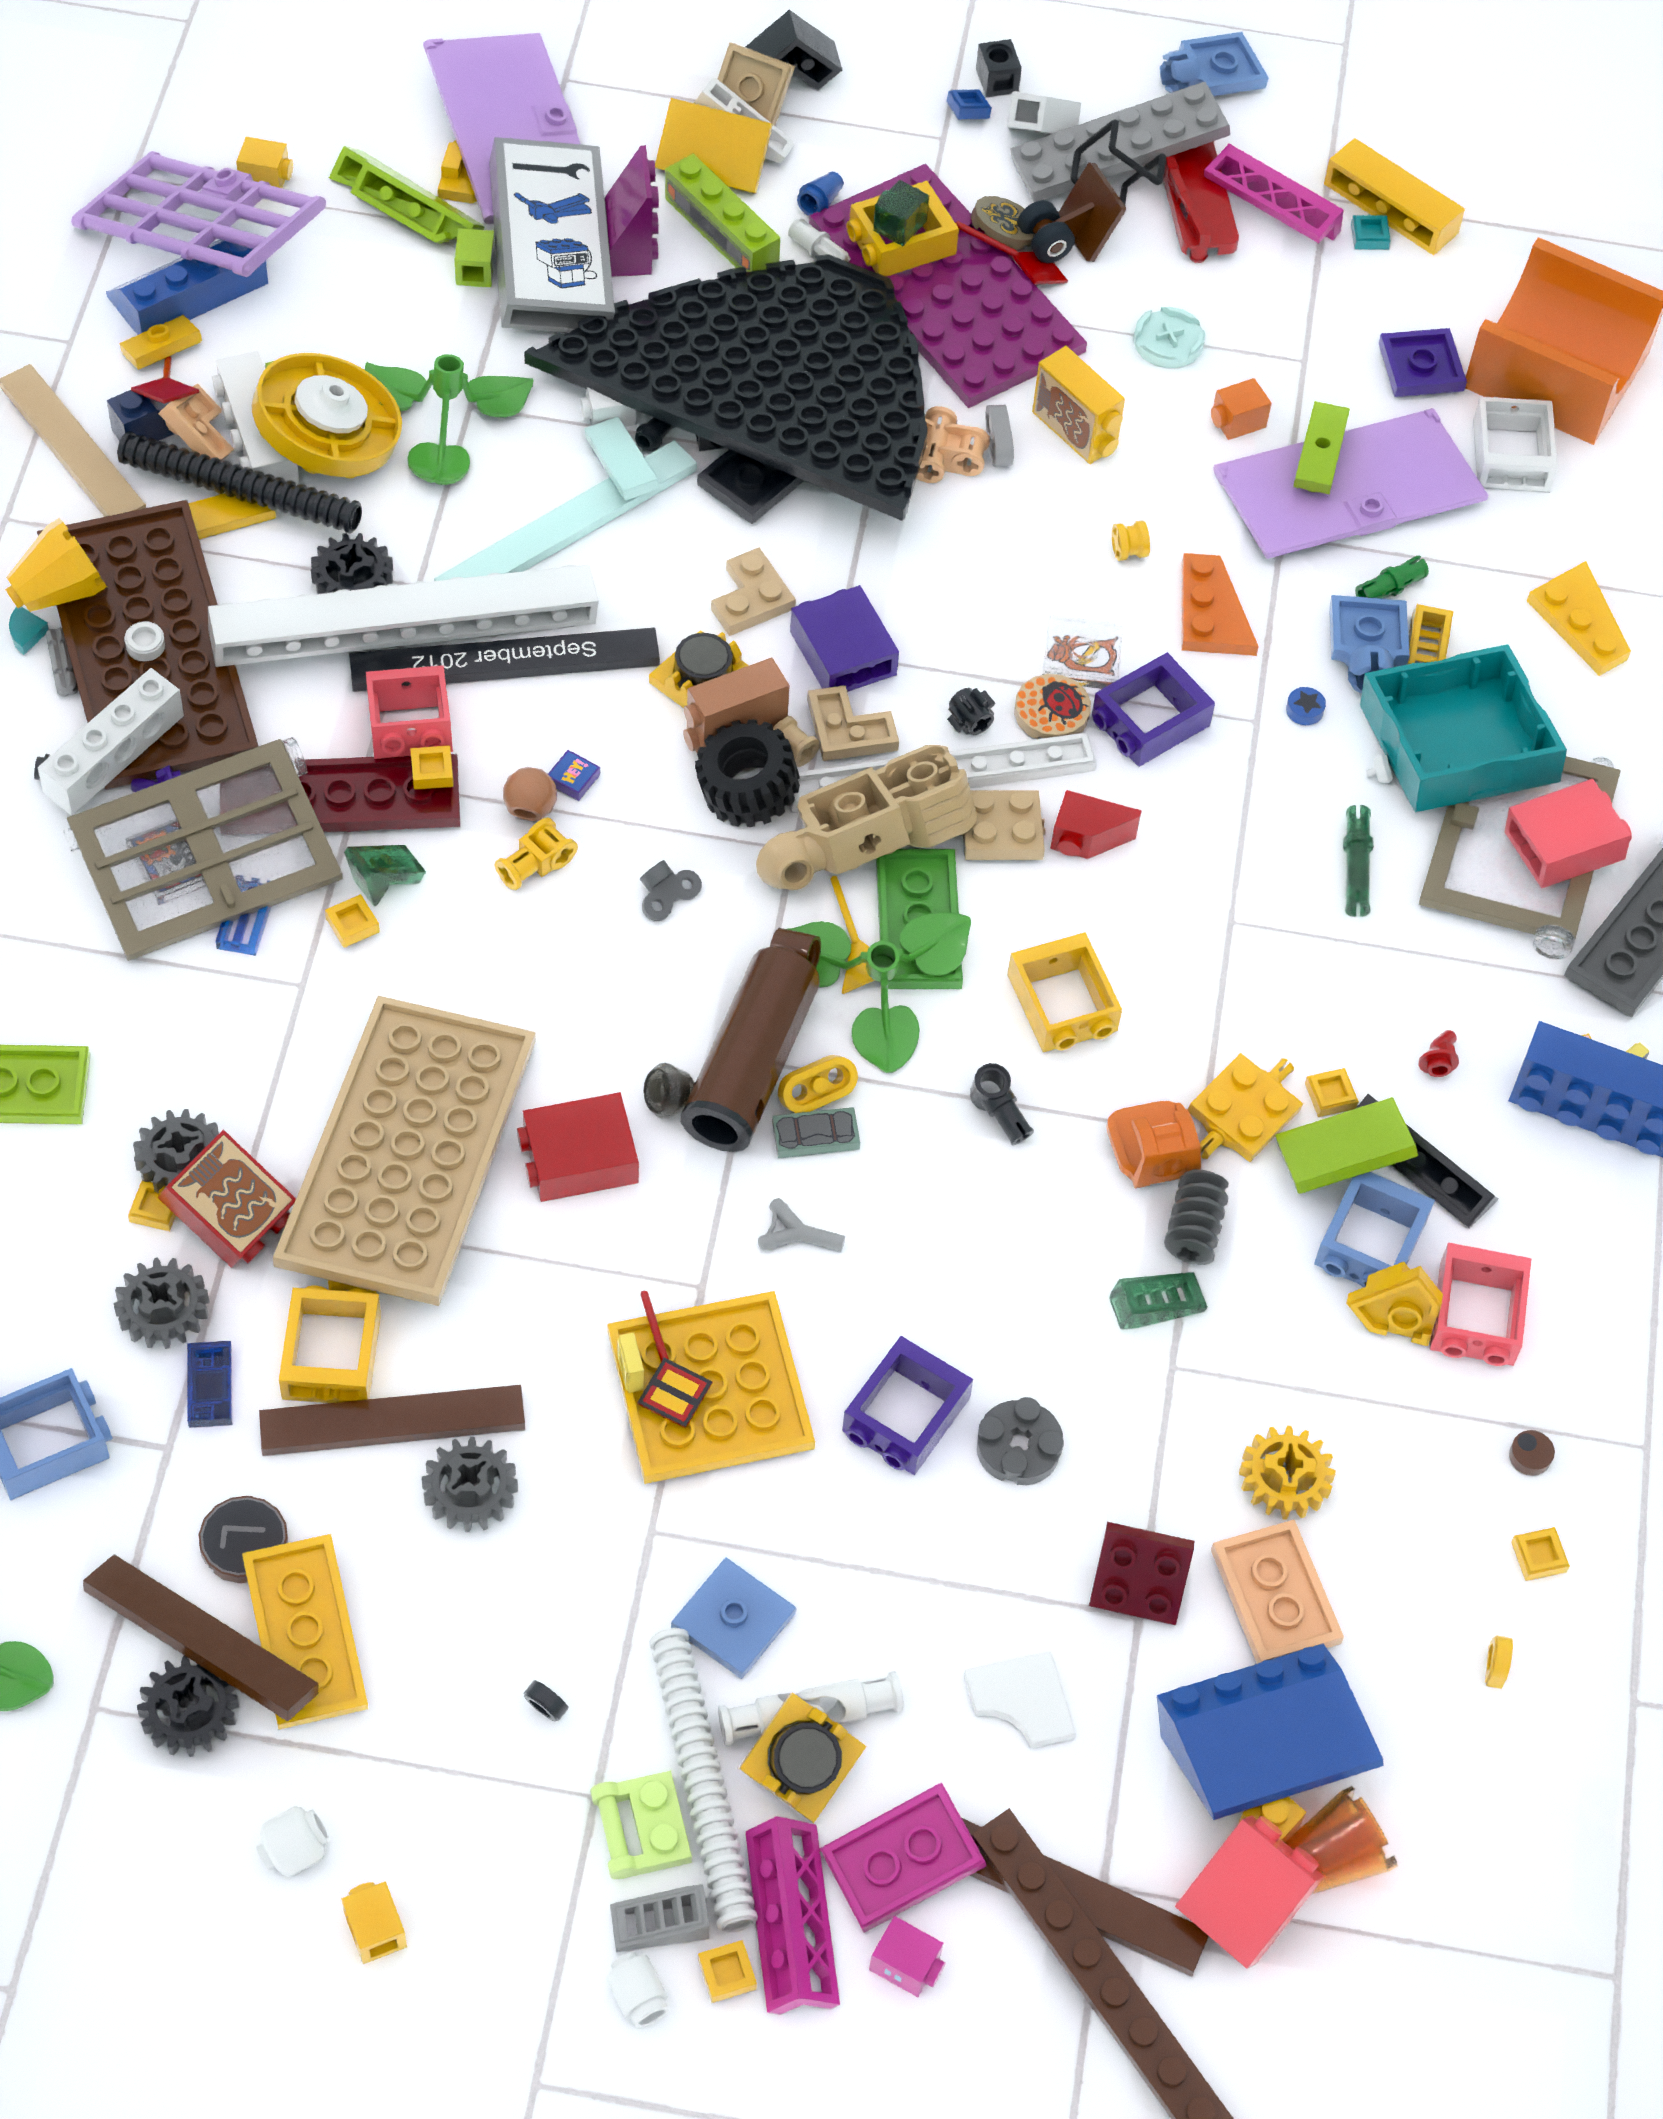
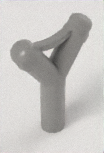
[758,1198,846,1252]

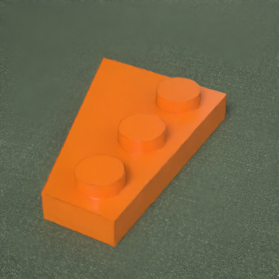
[1181,553,1259,656]

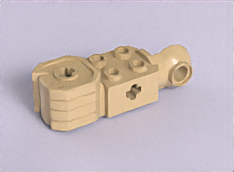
[756,745,977,890]

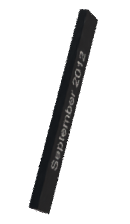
[349,627,660,692]

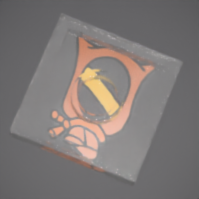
[1042,614,1124,689]

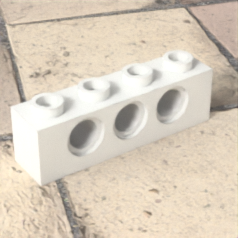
[38,668,184,815]

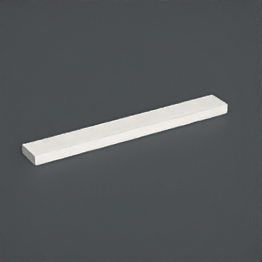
[791,732,1097,813]

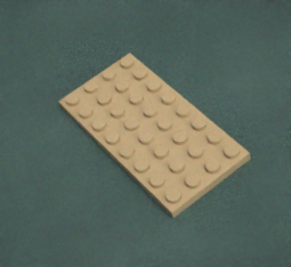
[273,995,536,1306]

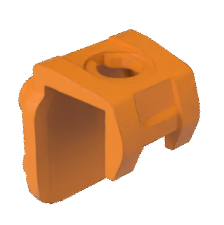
[1106,1101,1201,1189]

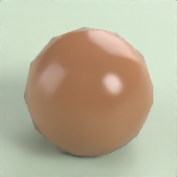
[503,767,557,821]

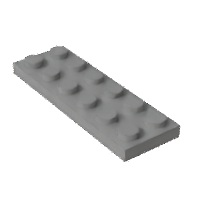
[1010,81,1231,202]

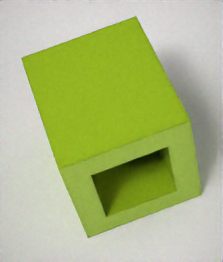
[454,228,495,288]

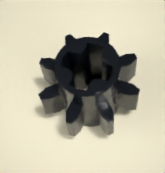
[947,687,996,735]

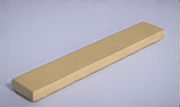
[0,363,146,517]

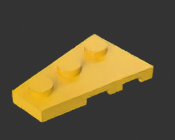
[1527,561,1631,676]

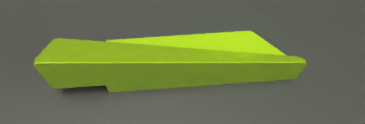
[329,146,485,244]

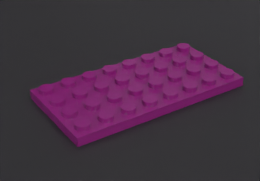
[809,163,1087,408]

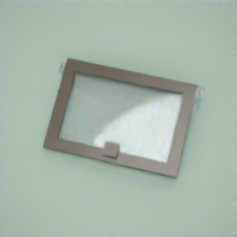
[1418,756,1621,959]

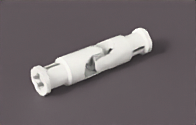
[718,1671,904,1746]

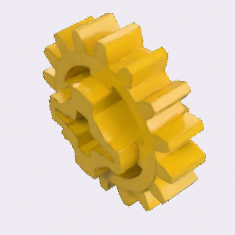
[1239,1425,1336,1520]

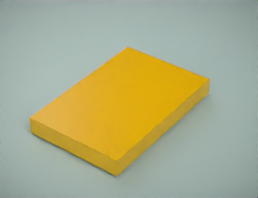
[655,98,773,194]

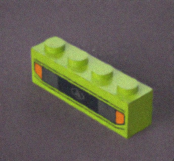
[665,154,781,272]

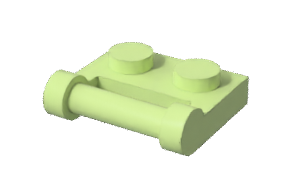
[590,1770,692,1879]

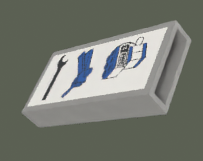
[489,137,615,333]

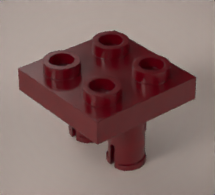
[1089,1521,1195,1625]

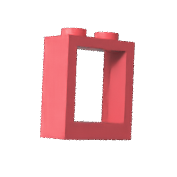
[366,665,453,759]
[1430,1242,1532,1366]

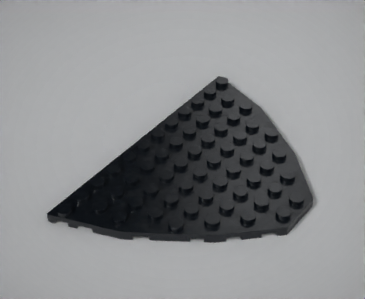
[524,254,928,521]

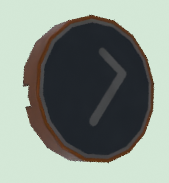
[198,1495,289,1584]

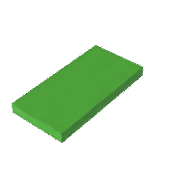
[876,849,963,989]

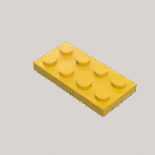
[242,1534,369,1730]

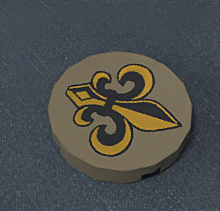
[970,196,1035,250]

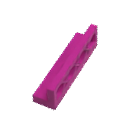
[1204,143,1344,243]
[745,1816,840,2015]

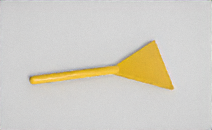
[830,875,875,994]

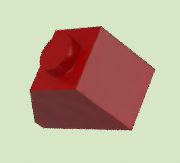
[1050,790,1142,859]

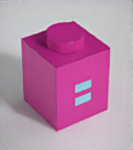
[869,1915,946,1998]

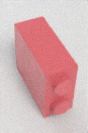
[1504,779,1632,889]
[1175,1815,1325,1969]

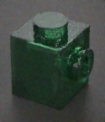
[873,180,929,246]

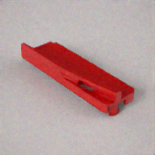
[1163,141,1239,263]

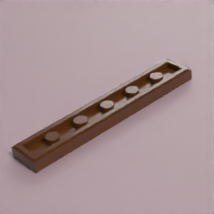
[259,1384,525,1456]
[83,1554,319,1722]
[961,1817,1209,1977]

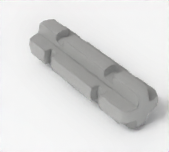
[46,627,78,697]

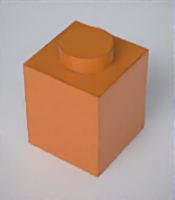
[1211,378,1272,440]

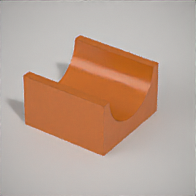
[1465,237,1663,445]

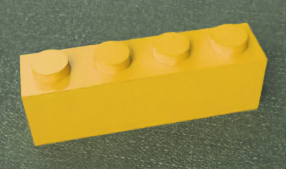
[1324,138,1465,256]

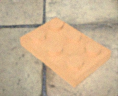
[1211,1519,1344,1664]

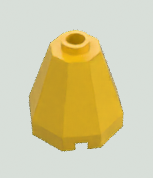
[5,518,107,612]

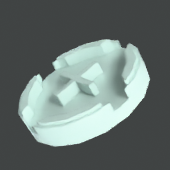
[1133,306,1206,368]

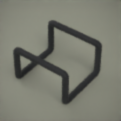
[1070,119,1166,205]

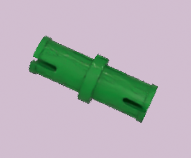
[1355,555,1429,599]

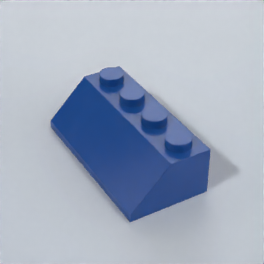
[106,231,269,335]

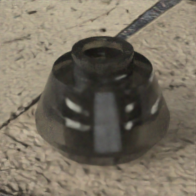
[643,1062,695,1119]

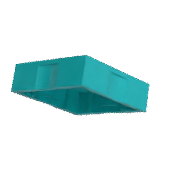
[1360,644,1567,813]

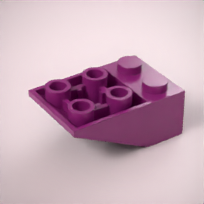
[604,145,659,277]

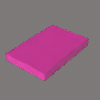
[820,1782,987,1933]

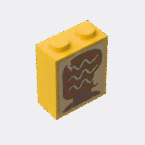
[1032,346,1125,465]

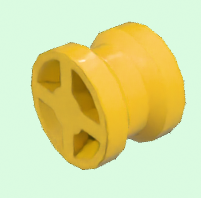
[1111,520,1150,561]

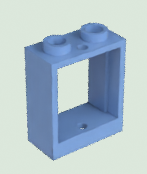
[1314,1172,1435,1287]
[0,1368,113,1500]

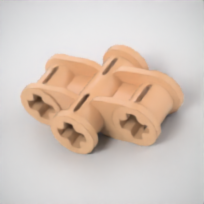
[917,406,990,483]

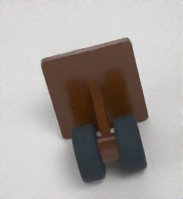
[1017,163,1126,263]

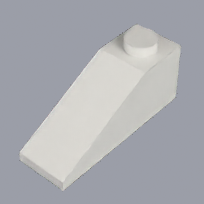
[693,76,795,163]

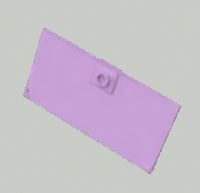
[423,33,581,224]
[1213,408,1488,559]

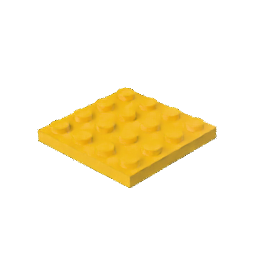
[607,1291,815,1484]

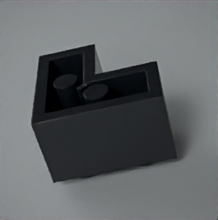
[745,9,843,90]

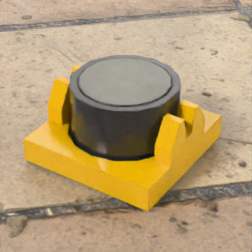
[649,630,749,708]
[738,1692,867,1823]

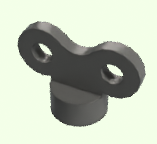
[639,860,702,921]

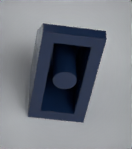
[106,390,174,442]

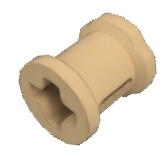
[773,716,820,767]

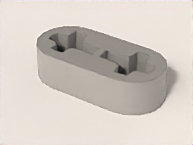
[985,404,1014,467]

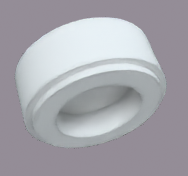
[125,621,165,661]

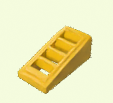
[1407,604,1454,664]

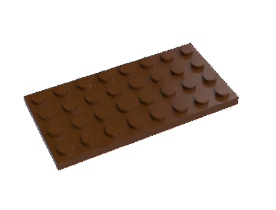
[37,500,259,790]

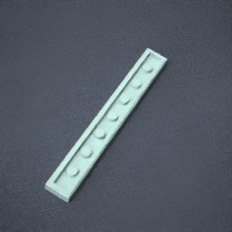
[434,440,697,581]

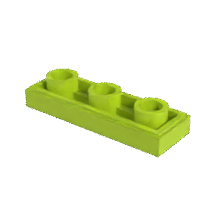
[1293,401,1350,495]

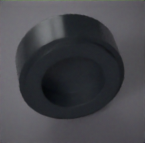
[523,1680,569,1722]

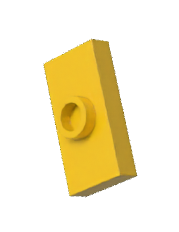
[119,315,203,370]

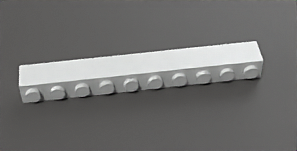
[208,564,599,667]

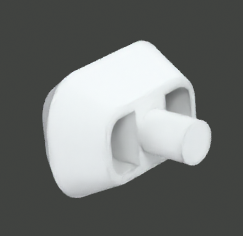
[1366,753,1393,783]

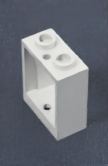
[1473,397,1558,492]

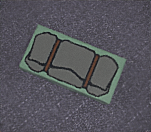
[772,1107,861,1158]

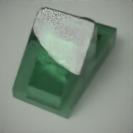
[344,845,426,906]

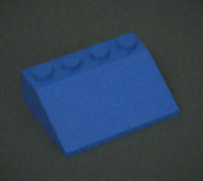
[1156,1643,1384,1820]

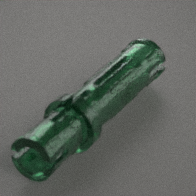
[1343,805,1374,917]

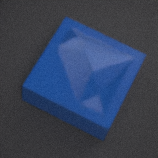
[946,89,992,120]

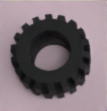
[695,719,800,828]

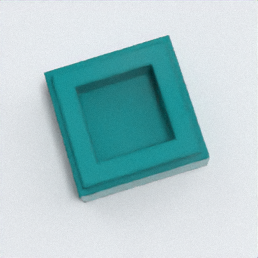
[1351,215,1391,250]

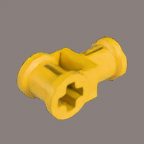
[494,817,578,890]

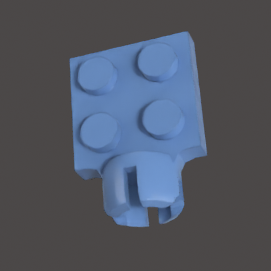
[1159,32,1269,96]
[1329,595,1410,694]

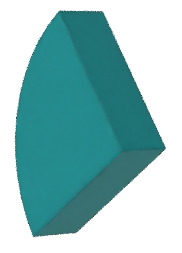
[9,607,49,655]

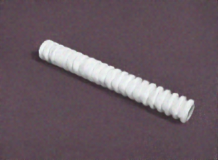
[649,1628,758,1932]

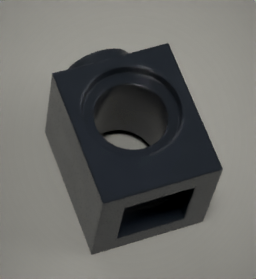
[976,39,1022,98]

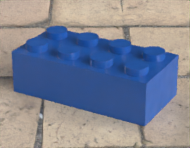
[1508,1021,1663,1158]

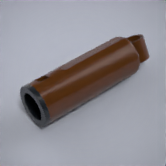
[680,928,821,1152]

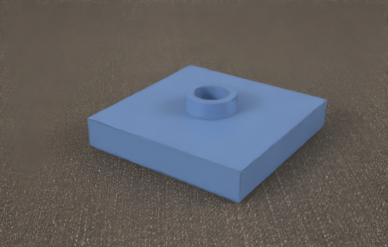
[671,1557,797,1679]

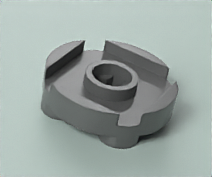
[976,1397,1064,1486]

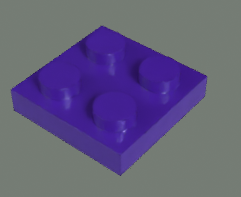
[1378,328,1467,397]

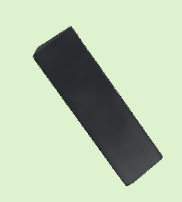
[1355,1093,1499,1229]

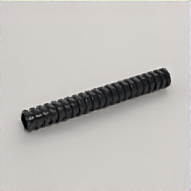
[117,431,362,534]

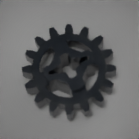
[310,533,394,594]
[137,1656,239,1757]

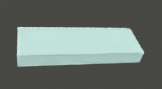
[584,417,660,501]

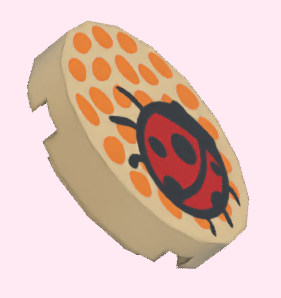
[1014,674,1091,739]

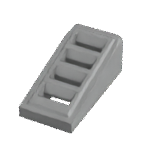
[610,1884,710,1952]

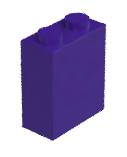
[790,585,899,692]

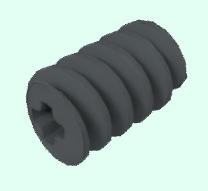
[1164,1169,1229,1265]

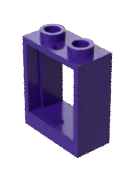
[1091,652,1215,767]
[842,1335,974,1476]

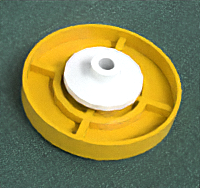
[252,353,402,479]

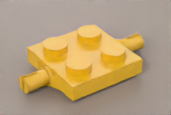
[1188,1052,1304,1162]

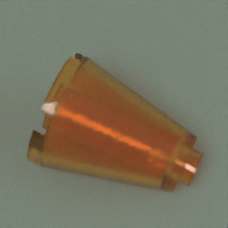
[1285,1785,1398,1895]

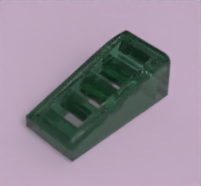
[1109,1272,1208,1330]

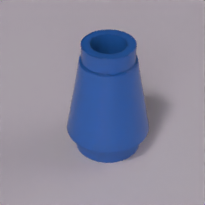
[797,171,844,216]

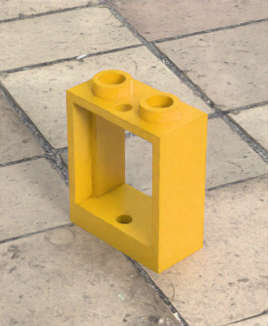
[846,181,959,277]
[1007,932,1122,1053]
[279,1285,381,1403]

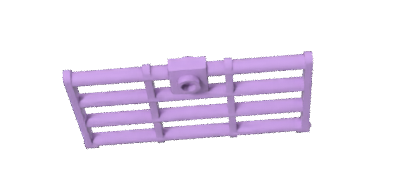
[71,151,326,277]

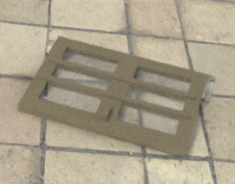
[62,736,343,961]

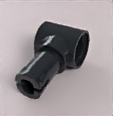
[970,1063,1034,1146]

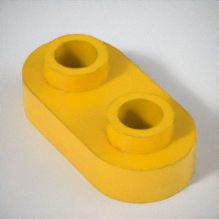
[778,1055,858,1113]

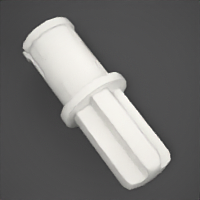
[788,218,850,262]

